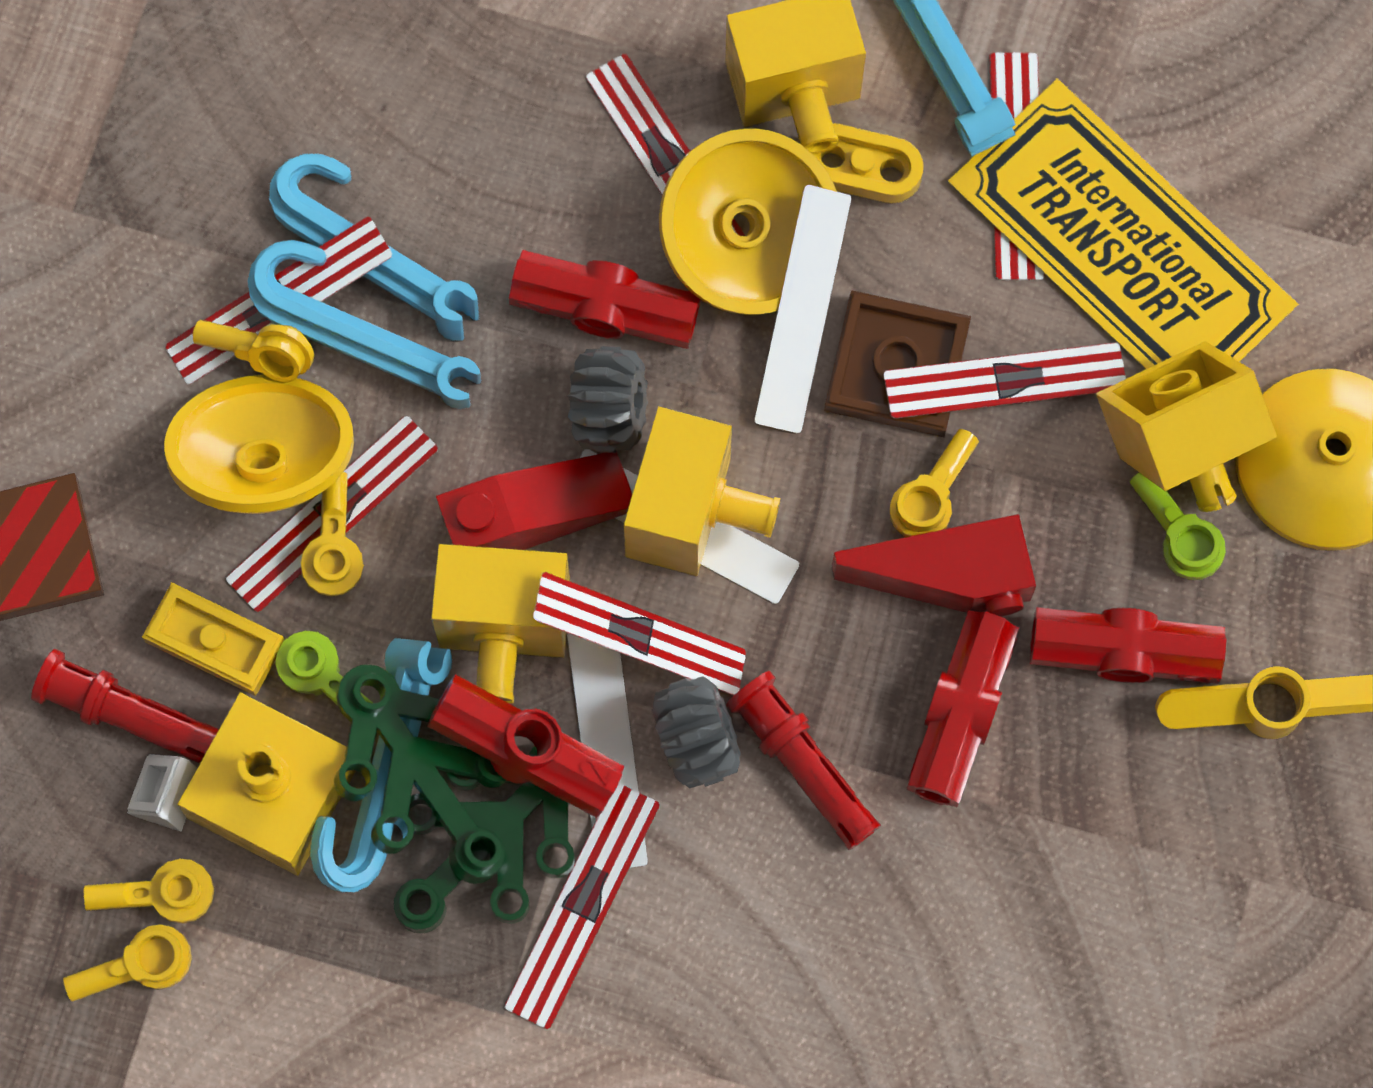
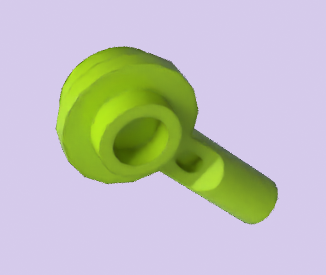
[1130,473,1226,580]
[275,631,373,705]

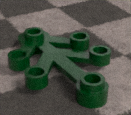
[334,664,507,884]
[394,746,575,934]

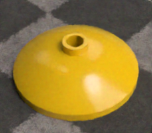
[659,129,837,315]
[1235,369,1373,551]
[164,375,354,514]

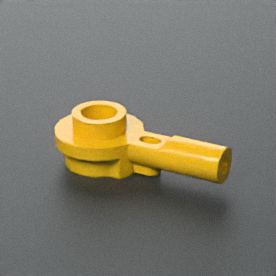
[193,320,314,382]
[889,429,979,537]
[301,472,364,597]
[84,859,214,924]
[63,924,192,1002]

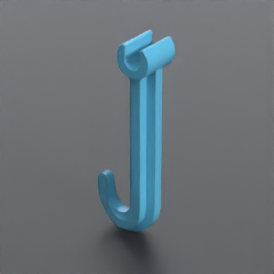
[893,0,1016,156]
[269,154,479,341]
[247,240,481,409]
[310,638,452,892]

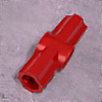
[509,250,701,349]
[1030,607,1227,684]
[906,610,1019,807]
[427,674,624,818]

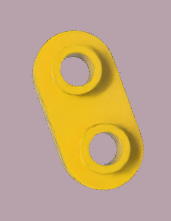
[814,123,923,203]

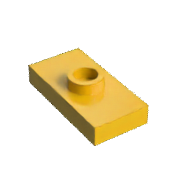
[142,582,285,696]

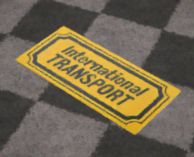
[948,78,1299,369]

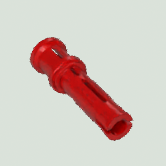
[31,649,220,764]
[726,671,881,850]

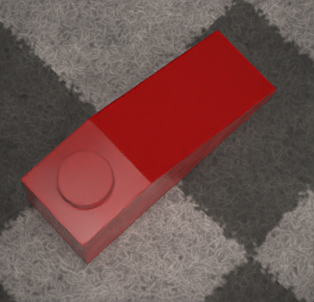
[436,450,633,550]
[832,514,1036,617]

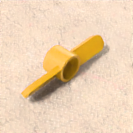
[1155,666,1373,739]

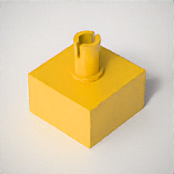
[725,0,866,155]
[1096,341,1277,512]
[624,406,781,577]
[432,544,570,704]
[177,692,356,876]

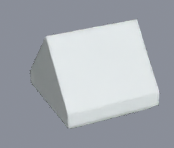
[127,754,197,832]

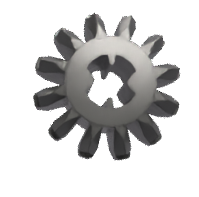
[568,346,649,453]
[652,676,741,788]

